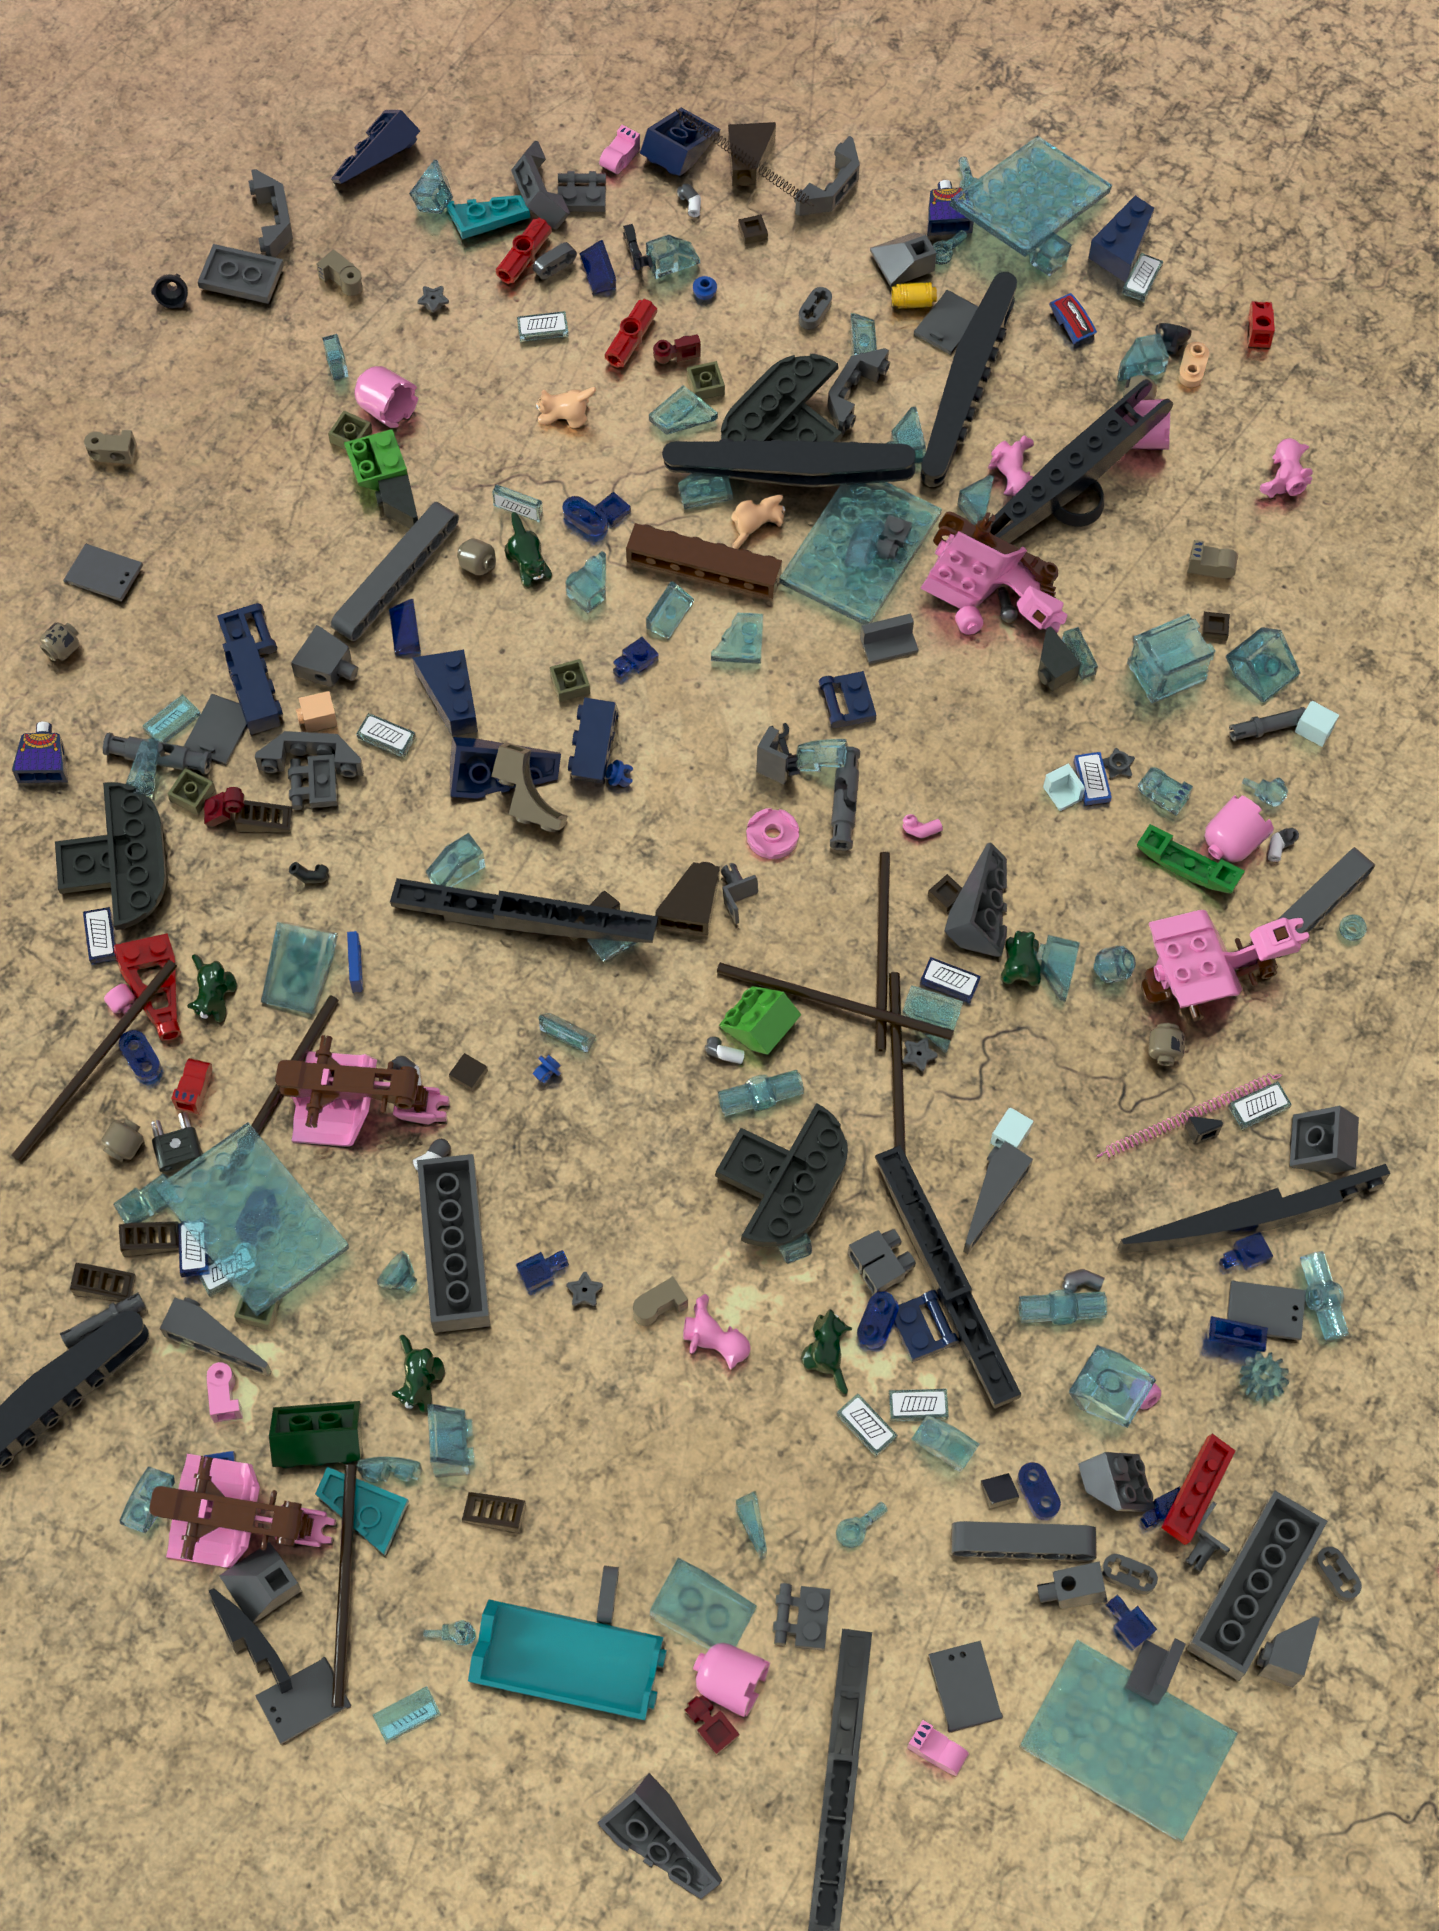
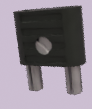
[151,1112,203,1173]

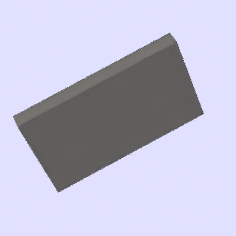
[860,613,919,664]
[756,726,788,784]
[1125,1638,1186,1705]

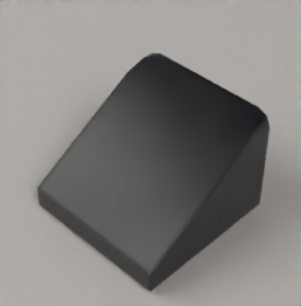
[1185,1116,1223,1144]
[981,1473,1019,1509]

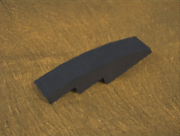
[209,1588,293,1694]

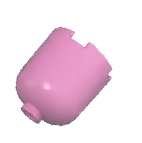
[354,366,418,428]
[1123,399,1170,450]
[1205,795,1274,863]
[693,1643,770,1717]

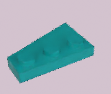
[446,195,530,239]
[315,1467,409,1556]

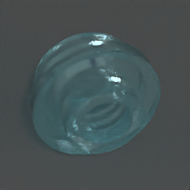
[1339,914,1367,941]

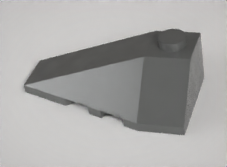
[944,842,1007,957]
[597,1773,722,1899]

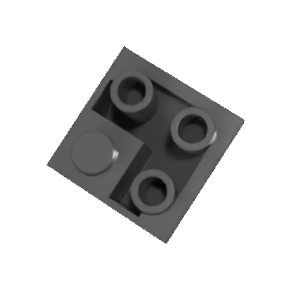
[870,232,937,287]
[1078,1452,1156,1512]
[219,1541,302,1623]

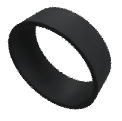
[1052,480,1104,527]

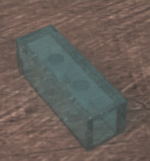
[1062,627,1098,679]

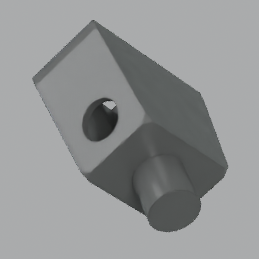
[291,625,359,687]
[1037,1561,1108,1609]

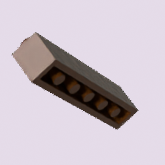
[626,523,782,599]

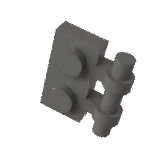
[558,171,606,212]
[288,754,337,810]
[772,1583,831,1651]

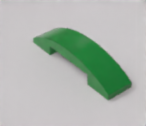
[1137,824,1245,894]

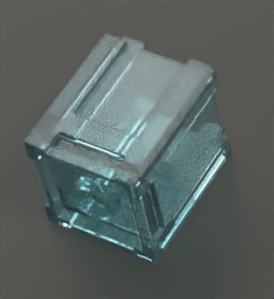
[1127,614,1215,703]

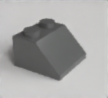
[1290,1106,1359,1173]
[1256,1616,1320,1688]

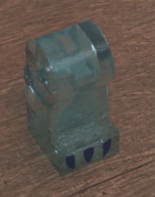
[1138,767,1193,816]

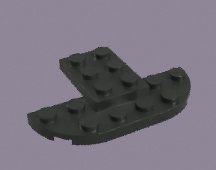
[721,354,842,442]
[55,782,166,930]
[715,1103,848,1247]

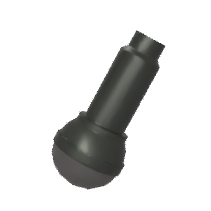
[998,587,1018,623]

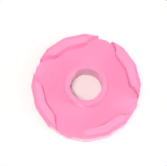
[746,808,799,859]

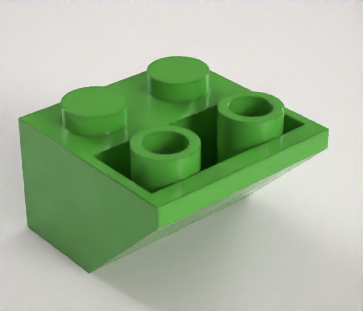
[344,429,408,491]
[719,986,801,1054]

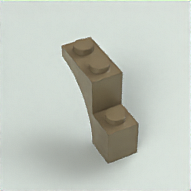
[492,742,568,832]

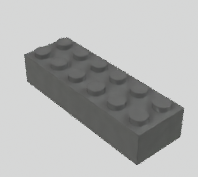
[417,1154,491,1333]
[1186,1491,1328,1681]

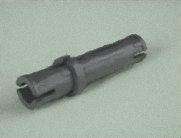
[1229,707,1306,741]
[60,1292,146,1349]

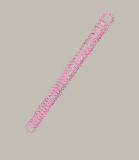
[1097,1073,1282,1157]

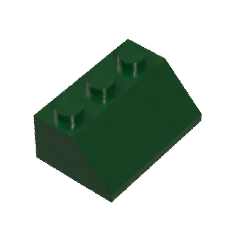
[269,1401,362,1468]

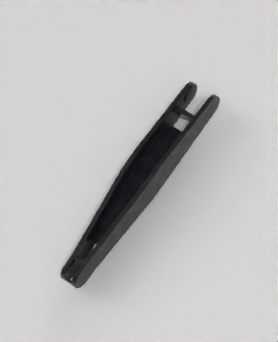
[920,272,1017,487]
[990,379,1173,543]
[662,439,916,487]
[0,1310,150,1468]

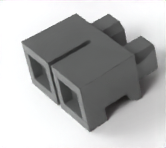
[847,1229,916,1298]

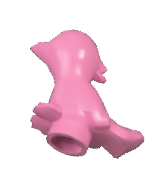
[988,435,1034,497]
[1260,438,1313,498]
[683,1294,751,1369]

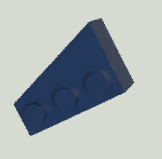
[1088,195,1154,283]
[222,635,283,735]
[412,649,478,736]
[568,697,620,784]

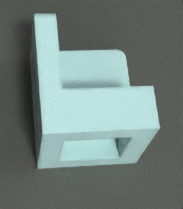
[1295,701,1339,747]
[1043,763,1085,811]
[990,1108,1034,1149]

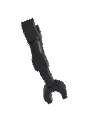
[623,224,653,270]
[771,723,800,777]

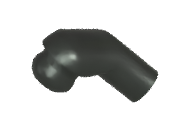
[289,862,329,883]

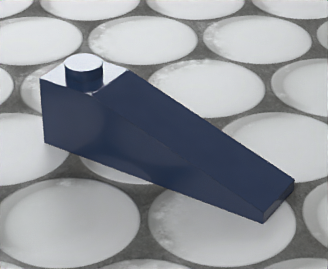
[331,110,420,183]
[450,737,561,799]

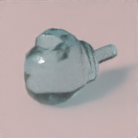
[1242,778,1288,807]
[423,1620,476,1646]

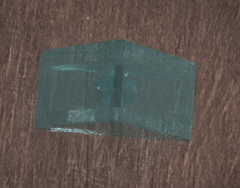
[957,475,994,525]

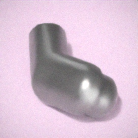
[1062,1269,1105,1293]

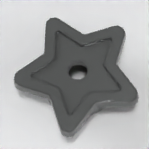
[417,286,449,312]
[1102,748,1135,779]
[903,1038,938,1071]
[566,1272,603,1306]

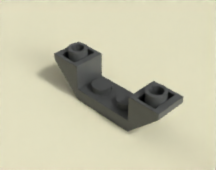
[794,136,860,216]
[511,141,570,230]
[248,169,293,258]
[827,348,890,436]
[255,731,364,777]

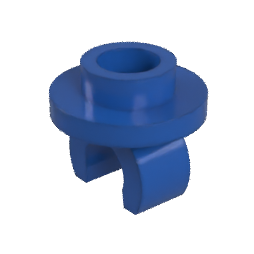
[606,760,633,787]
[533,1055,562,1083]

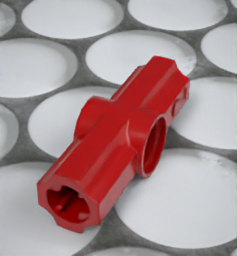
[496,217,552,284]
[605,299,657,368]

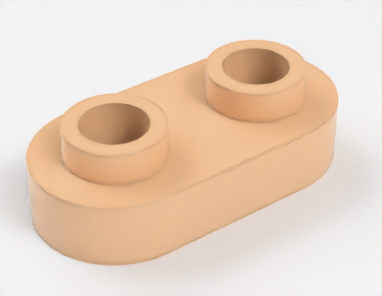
[1178,342,1209,388]

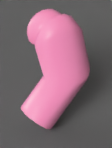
[903,814,943,838]

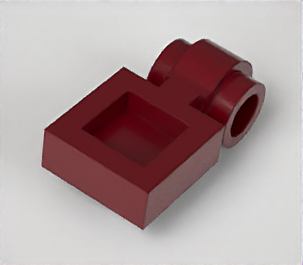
[653,334,701,364]
[204,787,245,827]
[684,1695,740,1755]

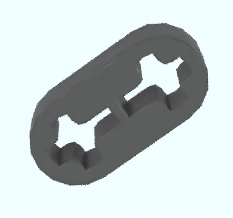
[533,242,577,279]
[798,287,832,330]
[1315,1547,1362,1601]
[1101,1554,1158,1595]
[597,1565,619,1624]

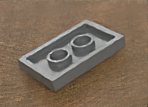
[198,244,284,304]

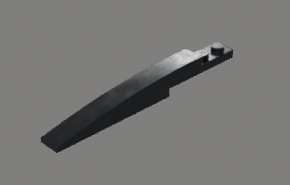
[390,878,658,943]
[875,1145,1021,1409]
[1117,1164,1390,1253]
[808,1628,872,1931]

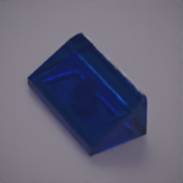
[580,240,616,293]
[389,599,421,655]
[1207,1316,1268,1352]

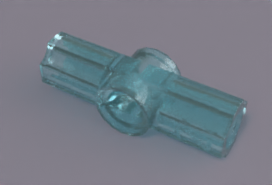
[718,1070,804,1116]
[1300,1251,1350,1341]
[1018,1289,1108,1325]

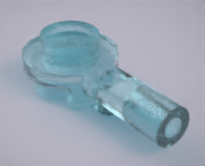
[958,157,983,200]
[933,230,967,265]
[836,1502,888,1548]

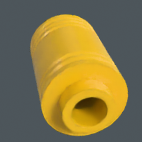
[891,282,937,309]

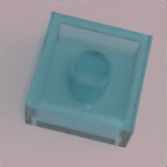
[322,334,349,380]

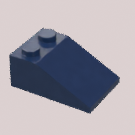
[640,107,721,176]

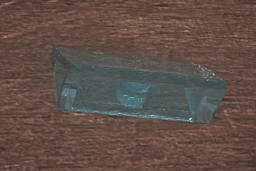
[850,313,877,356]
[646,581,694,639]
[538,1013,596,1052]

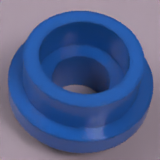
[693,276,717,300]

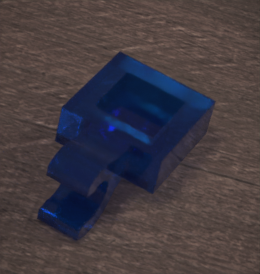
[613,637,659,677]
[1220,1232,1273,1270]
[516,1250,569,1292]
[1140,1486,1181,1529]
[1106,1594,1157,1650]

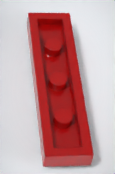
[1161,1433,1236,1545]

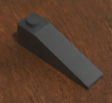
[963,1141,1033,1254]
[160,1297,272,1377]

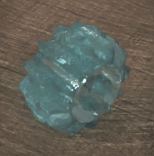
[1239,1352,1289,1402]

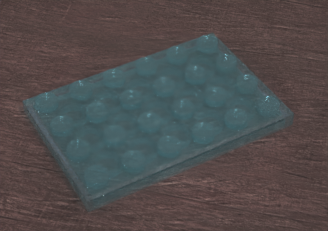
[949,136,1112,257]
[779,482,942,625]
[156,1122,349,1317]
[1019,1640,1238,1842]

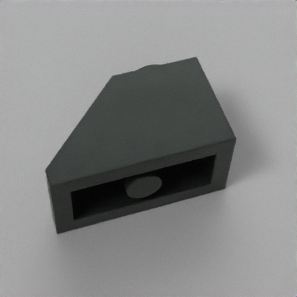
[375,475,418,529]
[1038,626,1081,691]

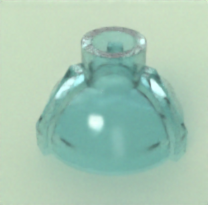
[377,1250,417,1292]

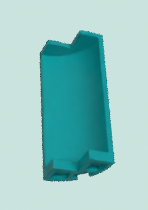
[468,1599,667,1720]

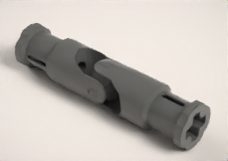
[103,732,212,774]
[830,746,861,851]

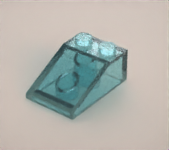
[261,922,338,1014]
[650,1558,757,1649]

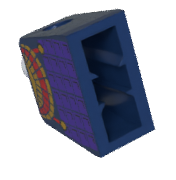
[927,180,974,236]
[12,722,68,783]

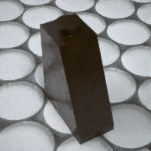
[728,122,776,186]
[655,862,720,935]

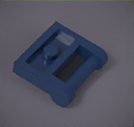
[217,603,278,655]
[818,671,877,728]
[889,1290,960,1363]

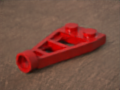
[114,933,181,1041]

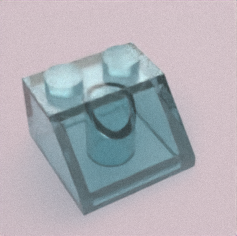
[1225,627,1300,702]
[1069,1345,1156,1428]
[428,1404,475,1477]

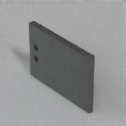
[914,290,978,355]
[63,543,143,601]
[184,694,247,765]
[1226,1280,1306,1341]
[928,1640,1003,1732]
[255,1657,351,1745]

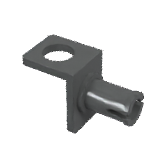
[721,863,758,924]
[1185,1501,1230,1572]

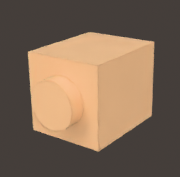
[296,691,338,732]

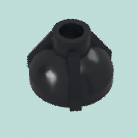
[151,273,188,308]
[1155,323,1192,354]

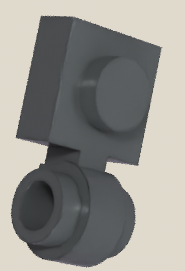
[875,515,912,561]

